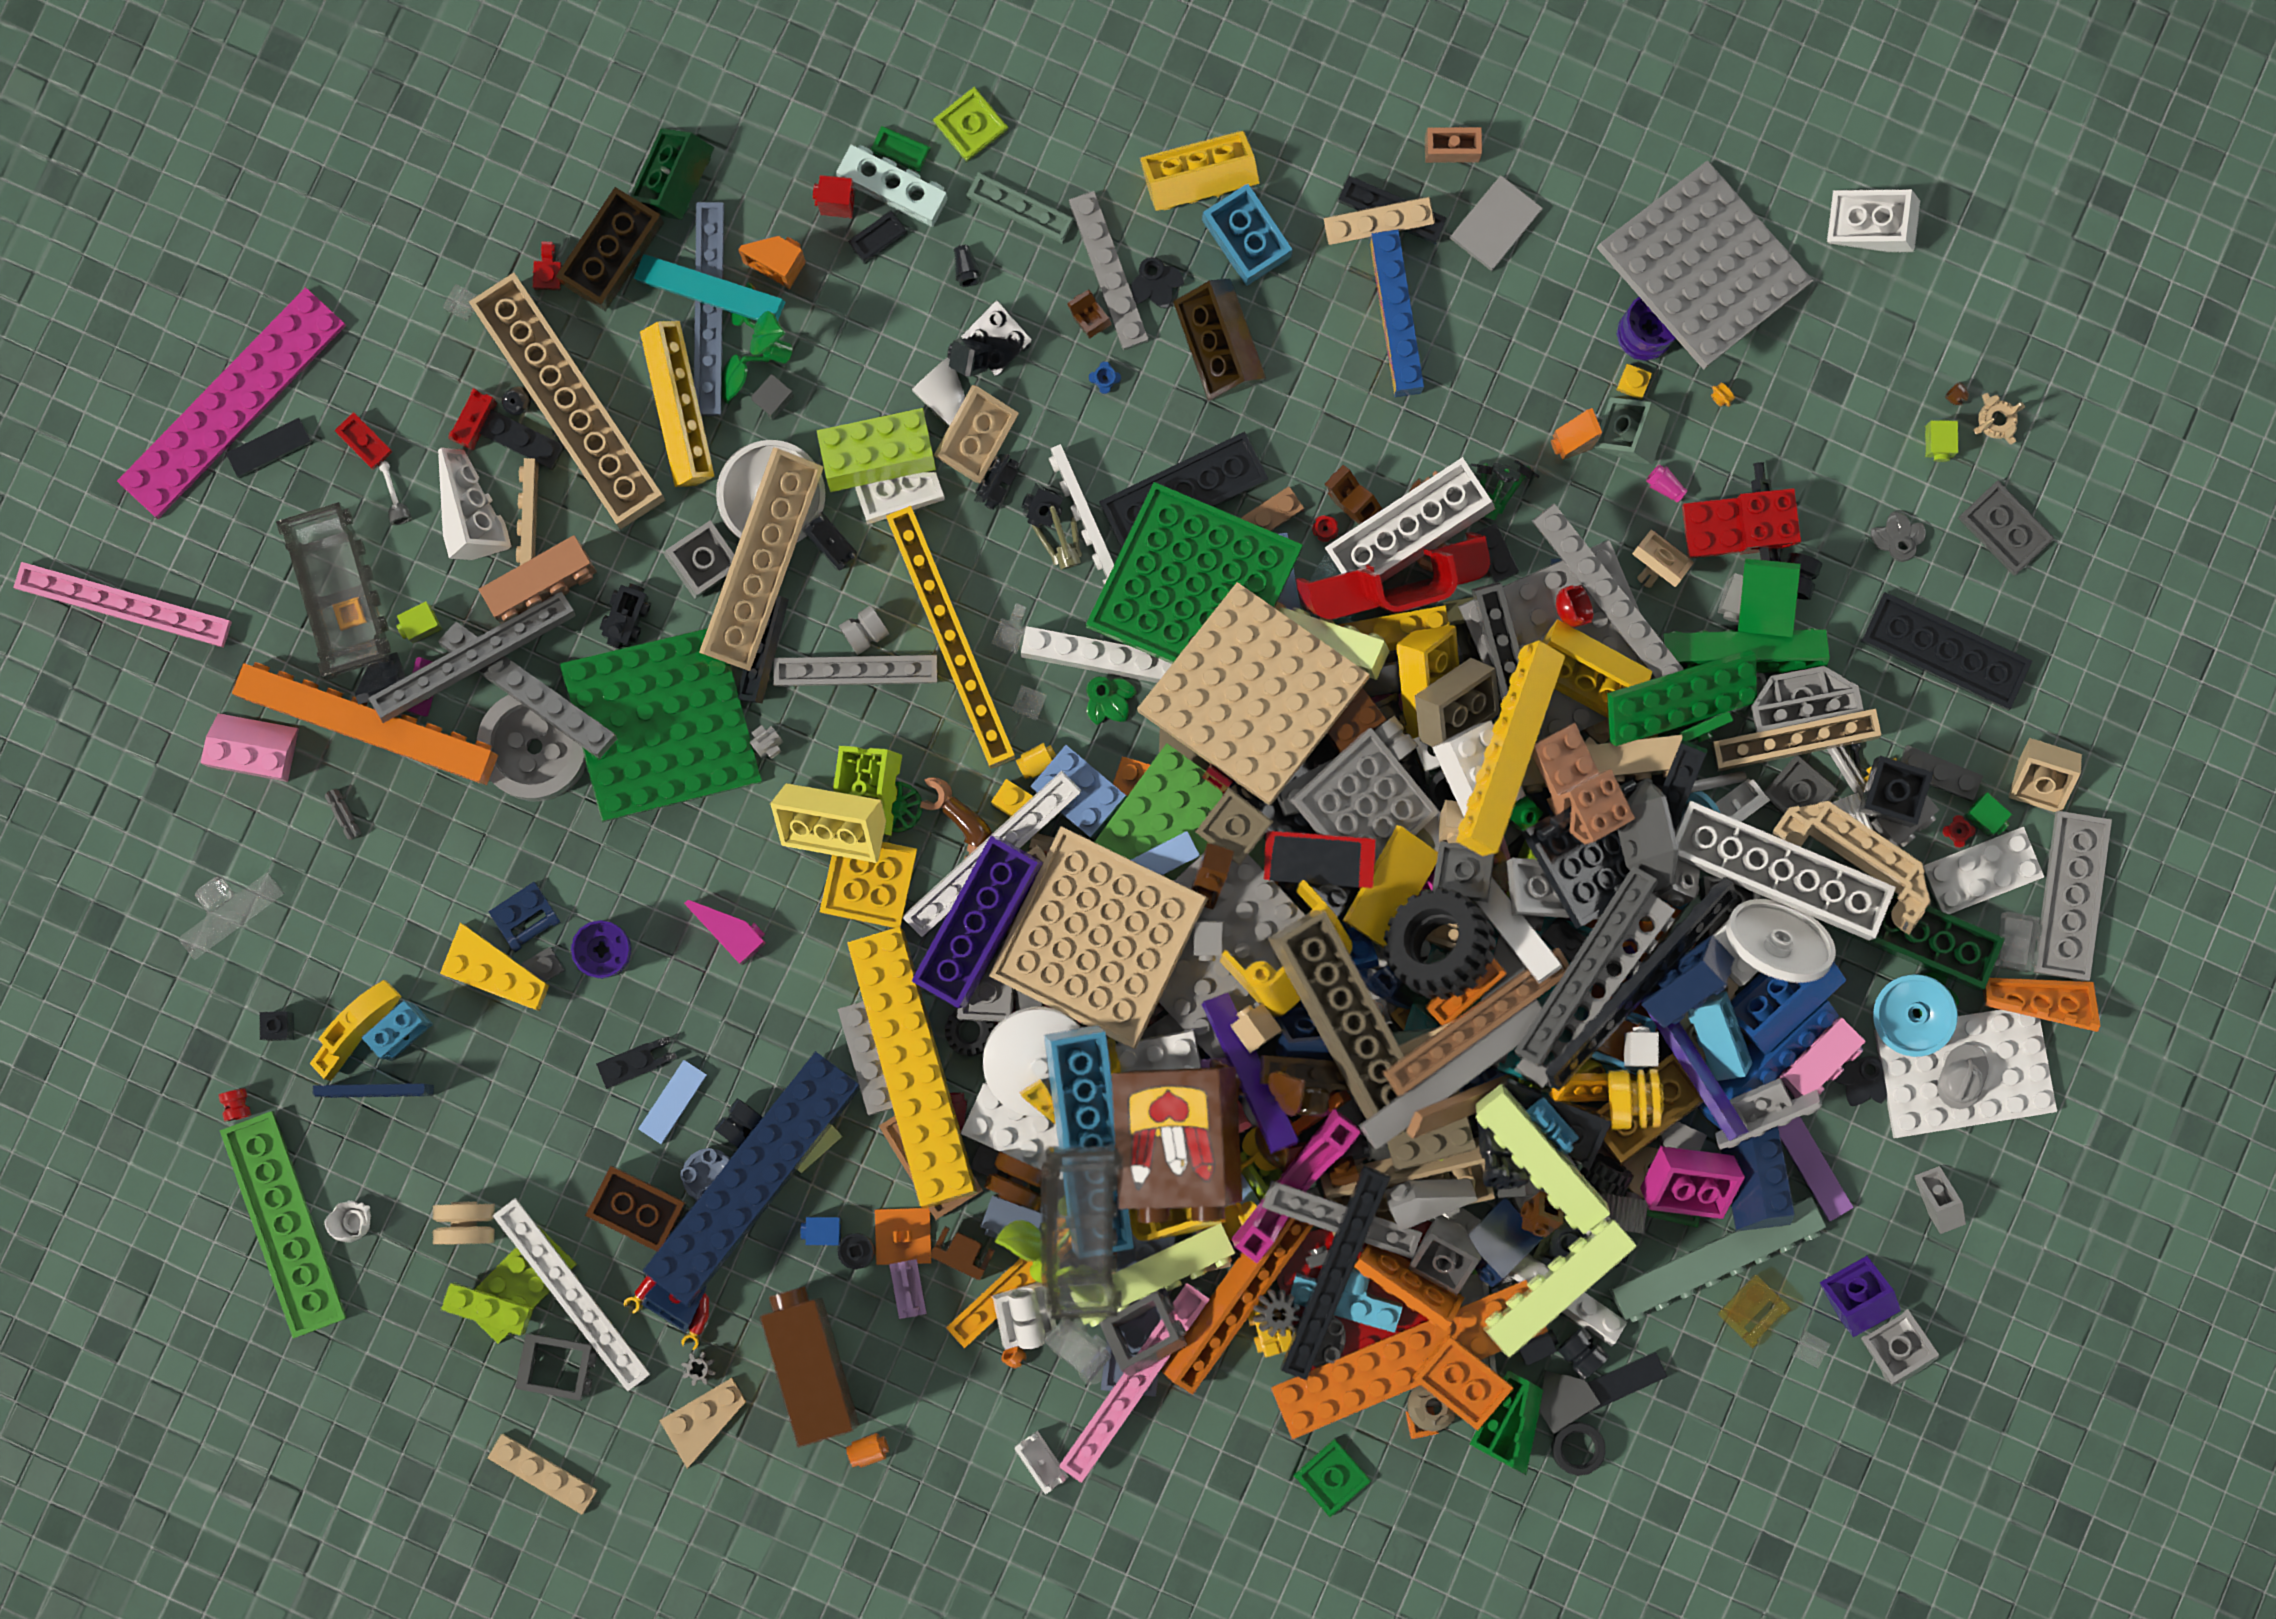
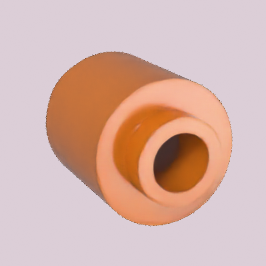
[846,1433,889,1468]

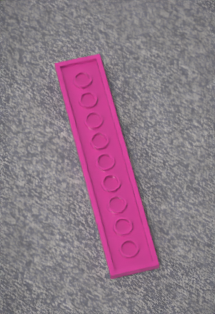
[117,287,346,519]

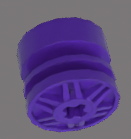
[1617,297,1676,361]
[571,920,632,979]

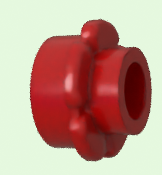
[1312,515,1339,542]

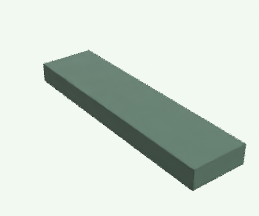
[966,172,1074,244]

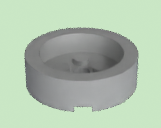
[477,695,586,802]

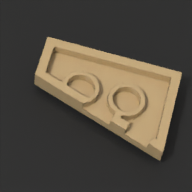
[660,1377,746,1469]

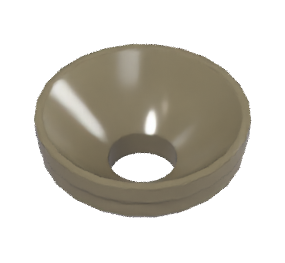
[1407,1385,1456,1431]

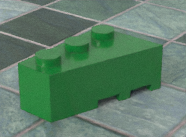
[1469,1371,1543,1476]

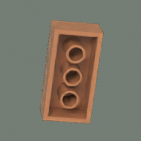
[478,535,597,624]

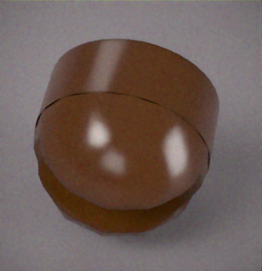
[1945,382,1969,405]

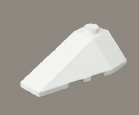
[438,448,511,560]

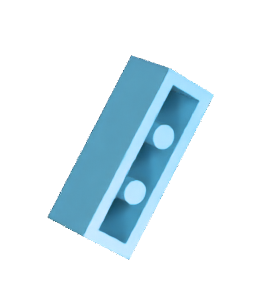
[1688,991,1752,1081]

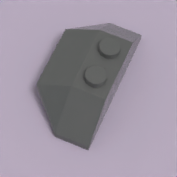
[1618,778,1678,892]

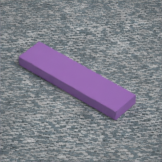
[1778,1116,1853,1221]

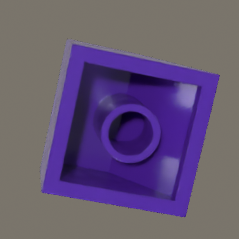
[1819,1256,1901,1338]

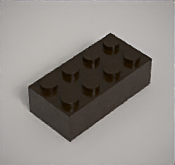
[556,187,664,312]

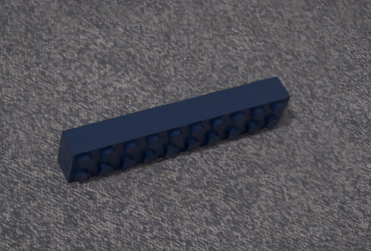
[642,1051,860,1308]

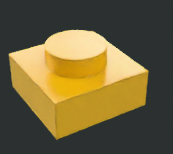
[1616,364,1652,400]

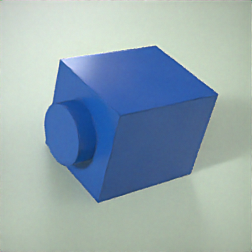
[801,1217,841,1245]

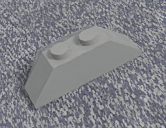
[1751,666,1864,733]

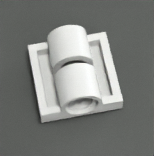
[992,1282,1058,1349]

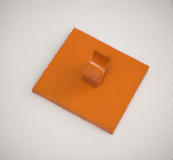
[875,1208,931,1265]

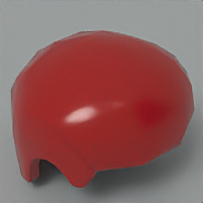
[1556,585,1593,627]

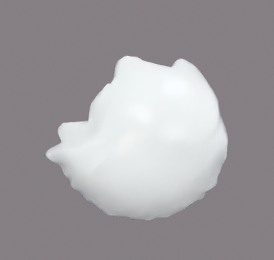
[325,1200,371,1242]

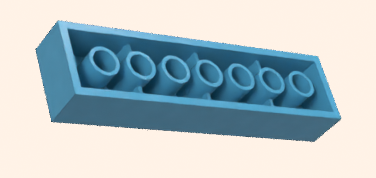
[1044,1025,1133,1258]

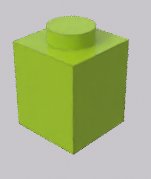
[1925,420,1958,462]
[396,601,442,644]

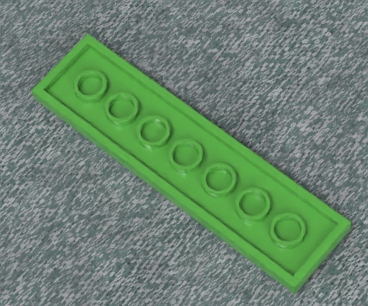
[220,1111,347,1338]

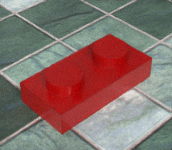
[334,412,393,470]

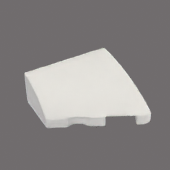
[912,357,965,428]

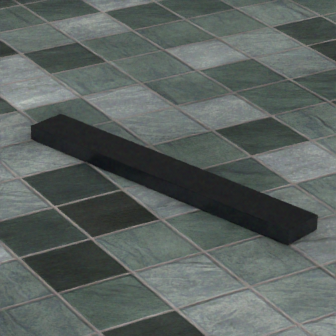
[1280,1165,1391,1380]

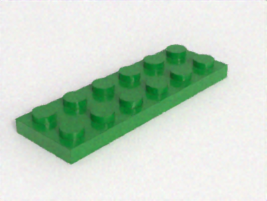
[1607,650,1757,746]

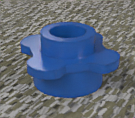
[1089,362,1121,394]

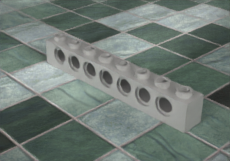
[1515,893,1675,1090]

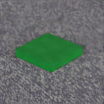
[1293,1438,1371,1517]

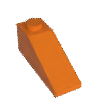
[1551,408,1602,460]

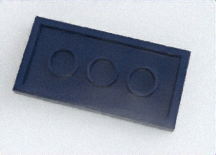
[313,1084,434,1098]

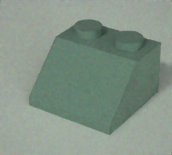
[1594,397,1670,465]

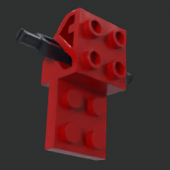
[1682,462,1801,562]

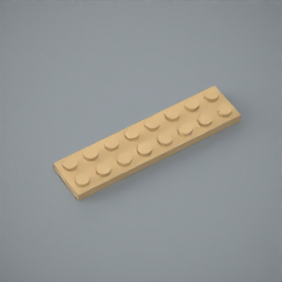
[699,447,824,671]

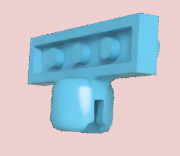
[1290,1261,1403,1333]

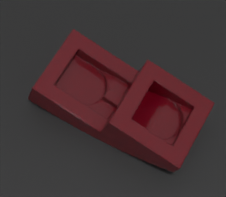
[1202,764,1234,793]

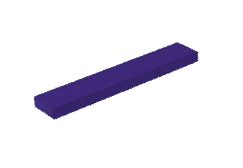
[1201,992,1298,1153]

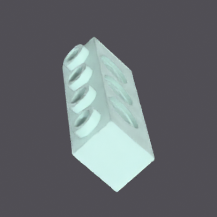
[836,145,947,227]

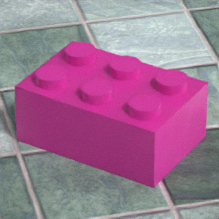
[1640,1146,1745,1219]

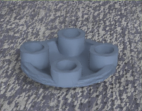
[680,1148,730,1201]

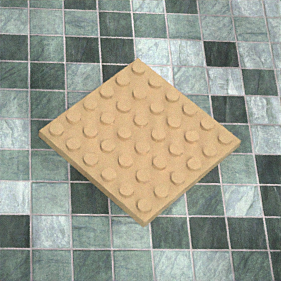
[1137,582,1370,806]
[989,827,1208,1049]

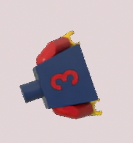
[624,1276,709,1350]

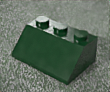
[630,128,714,220]

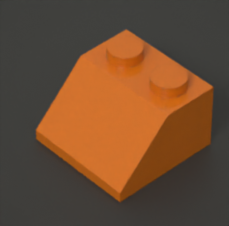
[739,236,806,289]

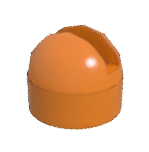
[1001,1346,1026,1368]

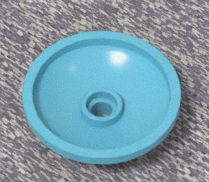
[1873,974,1958,1057]

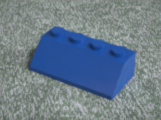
[1730,961,1847,1055]

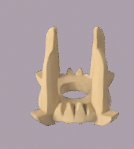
[1973,393,2025,444]

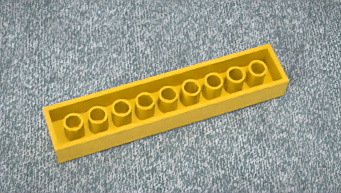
[847,927,978,1209]

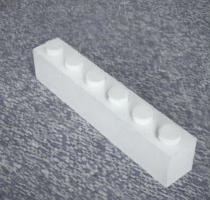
[1021,626,1172,683]

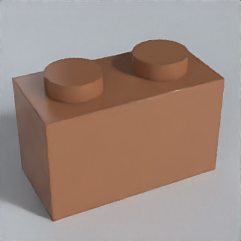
[1425,127,1482,163]

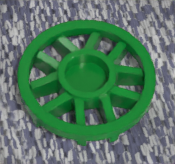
[891,782,923,833]

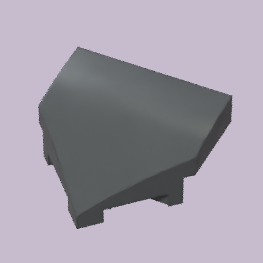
[1539,1371,1600,1434]

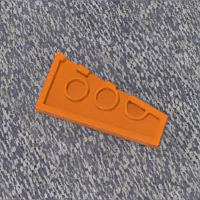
[1983,978,2100,1032]

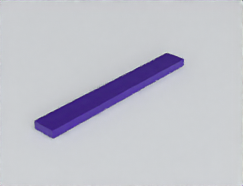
[1623,945,1749,1141]

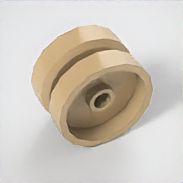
[433,1202,495,1244]

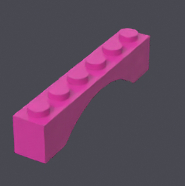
[1232,1108,1360,1263]

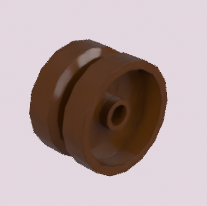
[984,1152,1054,1211]

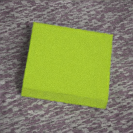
[933,87,1008,162]

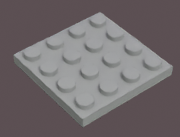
[1290,728,1439,865]

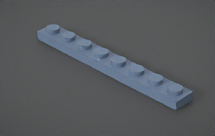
[694,202,724,416]

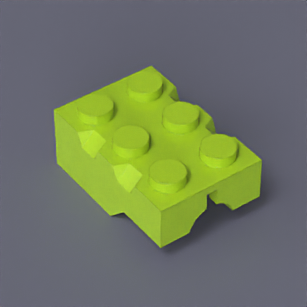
[833,746,902,835]

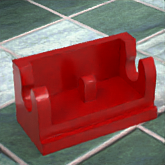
[448,388,497,451]

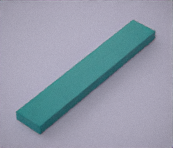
[634,254,786,321]

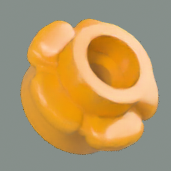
[1711,382,1735,407]

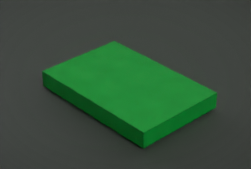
[1738,558,1801,637]

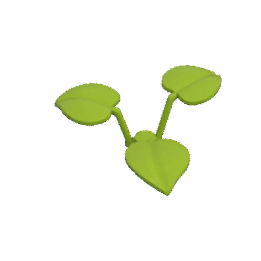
[995,1195,1106,1311]

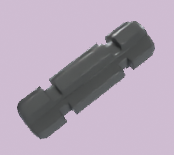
[325,789,361,840]

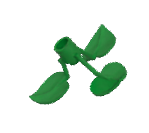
[722,282,792,404]

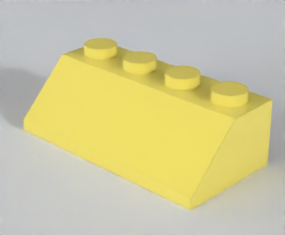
[770,783,886,863]

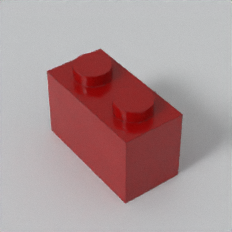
[813,175,855,218]

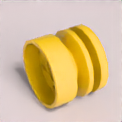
[1608,1069,1664,1130]

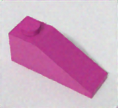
[684,900,766,965]

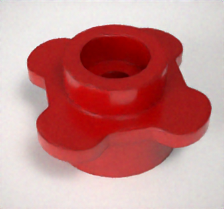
[1942,815,1975,848]

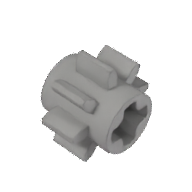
[750,725,783,759]
[681,1352,716,1386]

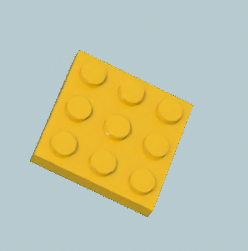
[820,842,917,928]

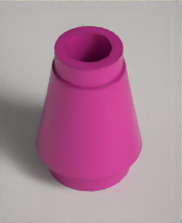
[1646,464,1687,502]

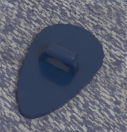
[1358,965,1412,1010]

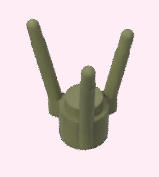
[1032,506,1082,570]

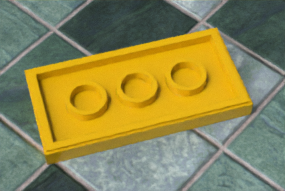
[1343,825,1438,948]

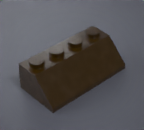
[1173,278,1266,401]

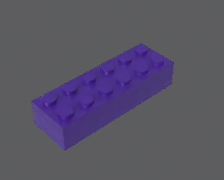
[912,836,1043,1008]

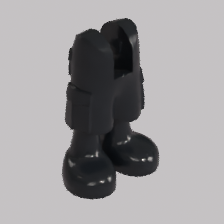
[1477,1121,1529,1189]

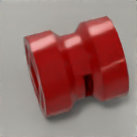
[218,1088,251,1122]

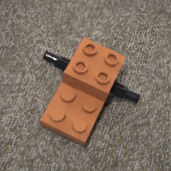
[1531,723,1637,844]

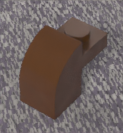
[1325,465,1383,525]

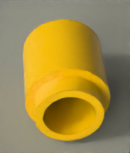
[1016,743,1057,779]

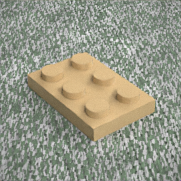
[933,385,1019,483]

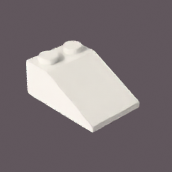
[1827,190,1920,252]

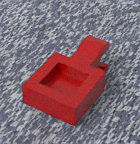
[532,241,562,290]

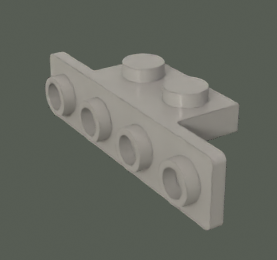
[1716,1078,1822,1149]

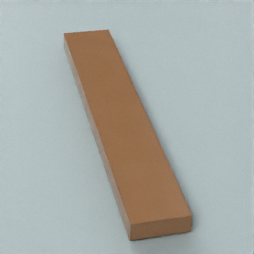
[1407,1074,1525,1139]

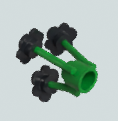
[1470,460,1540,520]

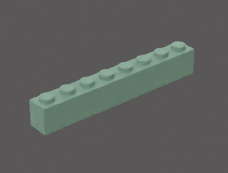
[1609,1197,1826,1322]

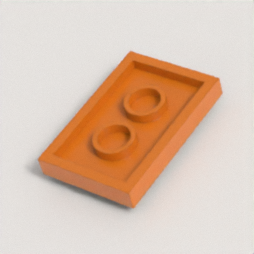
[1413,1334,1513,1430]

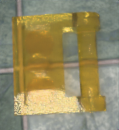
[1717,1274,1791,1349]

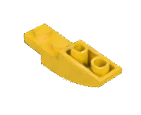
[310,980,402,1081]

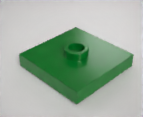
[1676,712,1733,743]

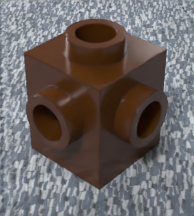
[1521,1191,1564,1237]

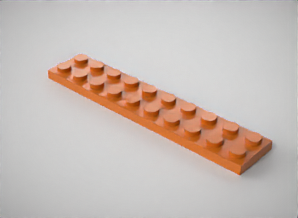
[1271,1280,1548,1439]

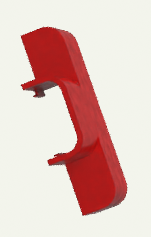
[1295,532,1490,619]

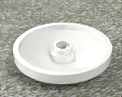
[716,440,825,542]
[1726,899,1835,982]
[983,1007,1083,1117]

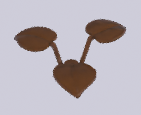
[1210,1059,1305,1170]

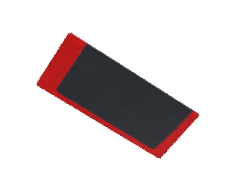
[1264,831,1376,888]

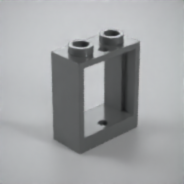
[1099,1291,1188,1376]
[515,1333,598,1401]

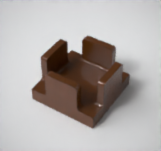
[930,1226,995,1281]

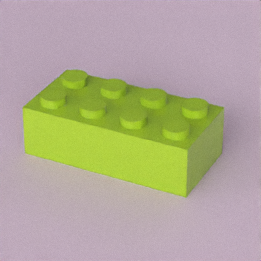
[817,408,936,492]

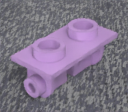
[889,1259,926,1319]

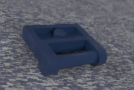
[488,882,561,953]

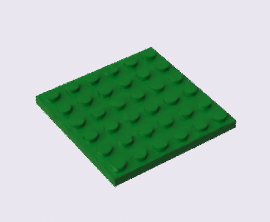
[1086,482,1303,664]
[560,628,762,822]

